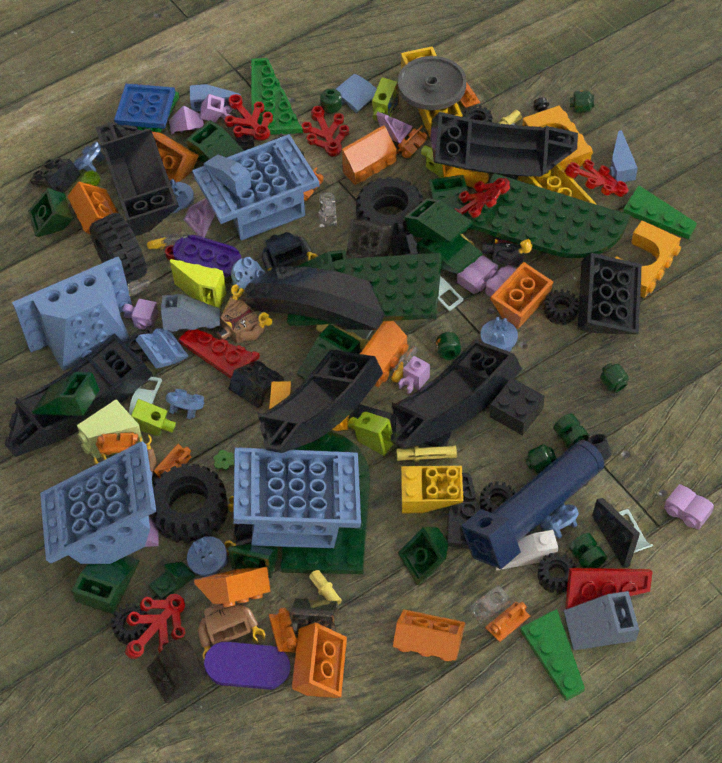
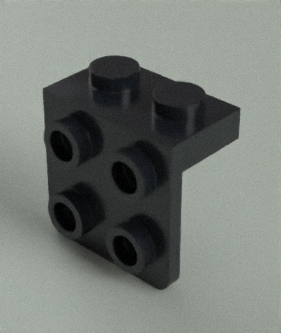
[30,158,81,193]
[390,234,418,256]
[228,361,284,408]

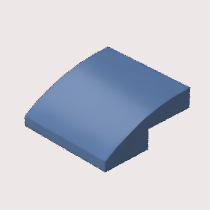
[336,74,377,114]
[136,328,188,368]

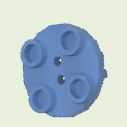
[73,141,105,174]
[170,179,194,213]
[231,257,265,290]
[480,317,518,351]
[165,389,204,420]
[540,503,579,539]
[187,537,228,577]

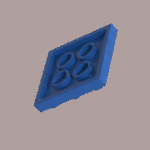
[114,84,175,129]

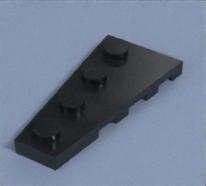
[447,473,479,549]

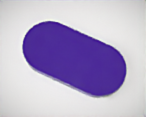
[173,235,242,277]
[204,642,290,690]

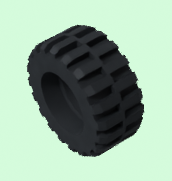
[356,177,424,245]
[89,213,147,284]
[151,464,228,544]

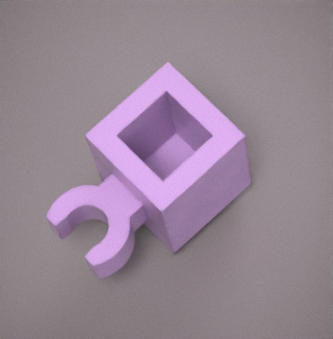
[200,94,233,123]
[122,299,159,330]
[399,356,430,394]

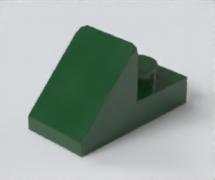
[149,562,195,600]

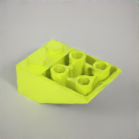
[170,259,227,308]

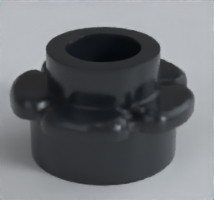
[533,97,549,112]

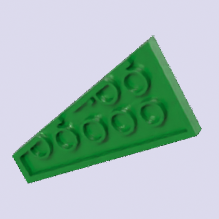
[251,58,303,135]

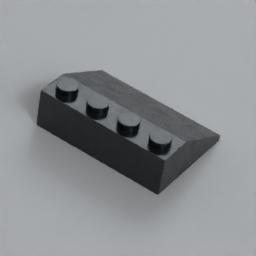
[577,253,642,335]

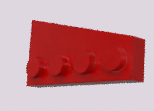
[179,329,260,379]
[565,568,653,610]

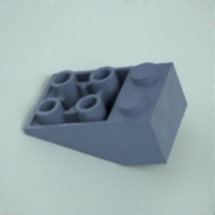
[161,294,220,332]
[564,591,639,651]

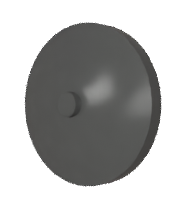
[398,56,466,110]

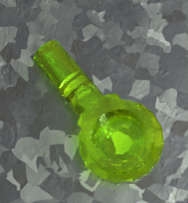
[69,170,100,193]

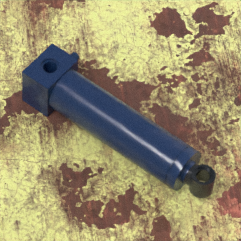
[461,434,612,569]

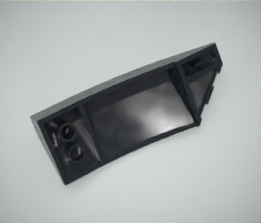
[431,112,578,177]
[95,122,179,236]
[240,266,385,331]
[4,333,153,457]
[391,339,522,449]
[257,349,383,453]

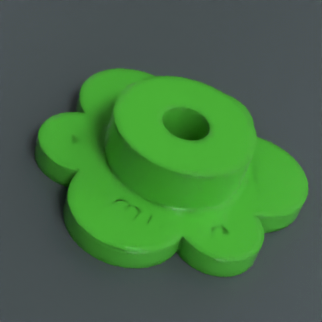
[213,450,234,470]

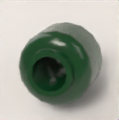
[320,88,342,114]
[570,90,594,113]
[436,332,461,360]
[600,363,629,393]
[526,444,557,473]

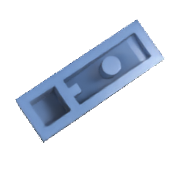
[190,84,241,112]
[609,130,638,182]
[204,155,251,196]

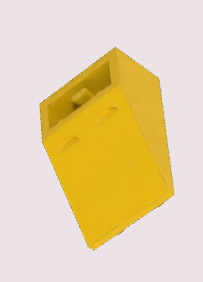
[401,466,463,514]

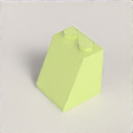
[77,400,143,458]

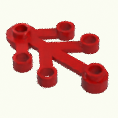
[225,94,273,141]
[301,106,349,157]
[564,159,629,197]
[454,178,510,218]
[125,594,185,659]

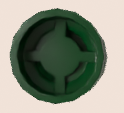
[553,413,590,449]
[569,533,608,568]

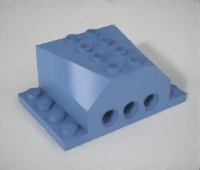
[192,134,320,241]
[12,257,132,371]
[40,441,156,564]
[233,448,361,548]

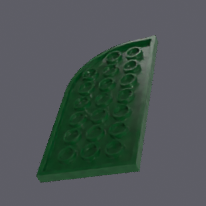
[469,173,631,259]
[287,253,442,326]
[281,431,370,574]

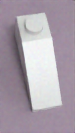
[495,530,558,570]

